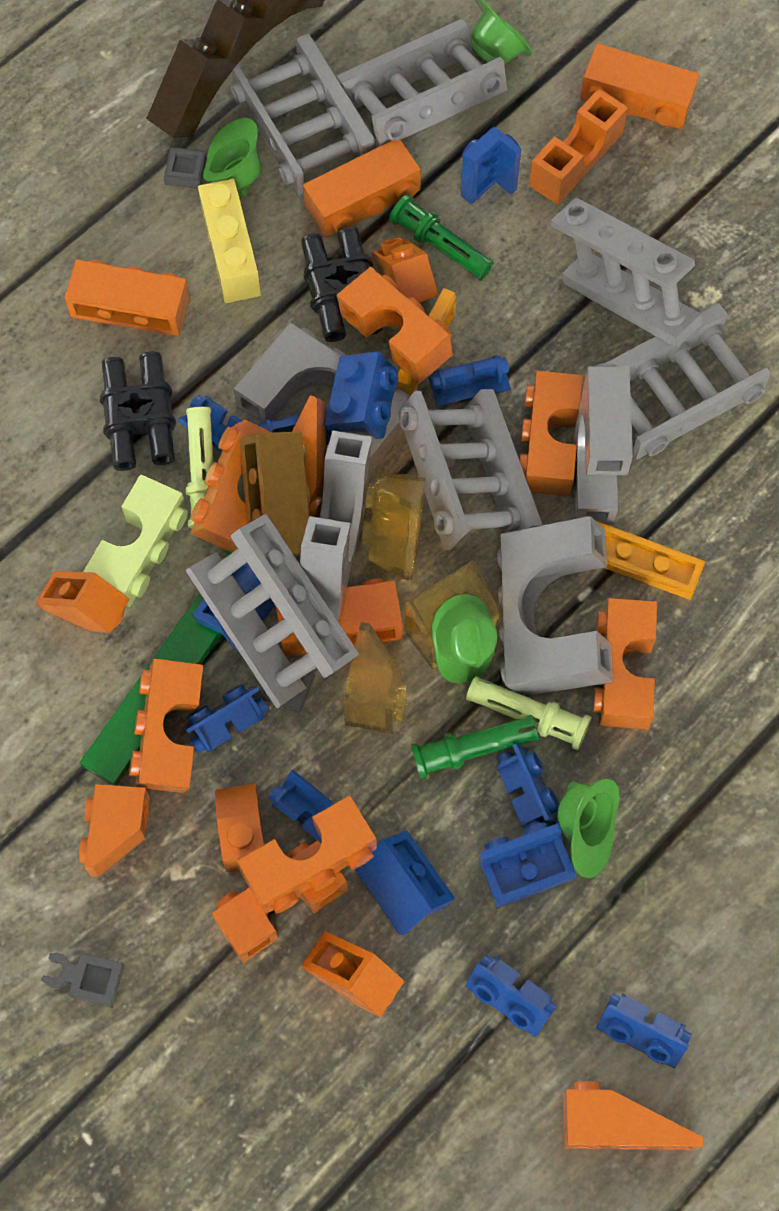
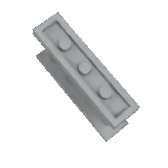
[336,19,507,147]
[229,33,375,196]
[550,197,702,348]
[606,303,771,460]
[398,389,542,550]
[185,514,359,708]

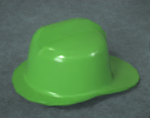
[471,0,532,65]
[203,118,262,197]
[431,594,497,684]
[557,778,620,879]

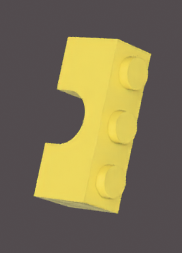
[198,178,261,304]

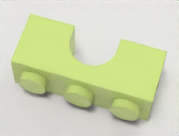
[83,474,188,607]

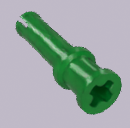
[389,194,494,281]
[411,715,539,780]

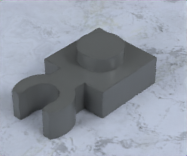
[42,953,125,1008]

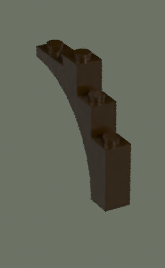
[146,0,325,138]

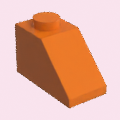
[35,571,130,633]
[215,783,265,872]
[301,931,405,1018]

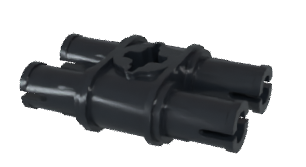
[301,227,383,342]
[100,351,176,471]

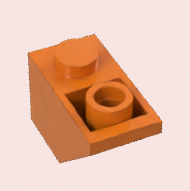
[371,237,439,303]
[79,784,150,877]

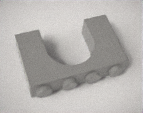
[234,323,409,475]
[573,363,633,525]
[300,430,372,620]
[497,516,613,696]

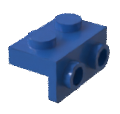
[461,126,521,204]
[324,352,398,439]
[478,822,577,908]

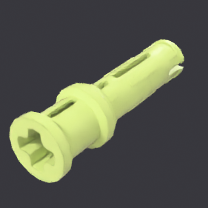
[186,407,213,528]
[466,676,592,751]

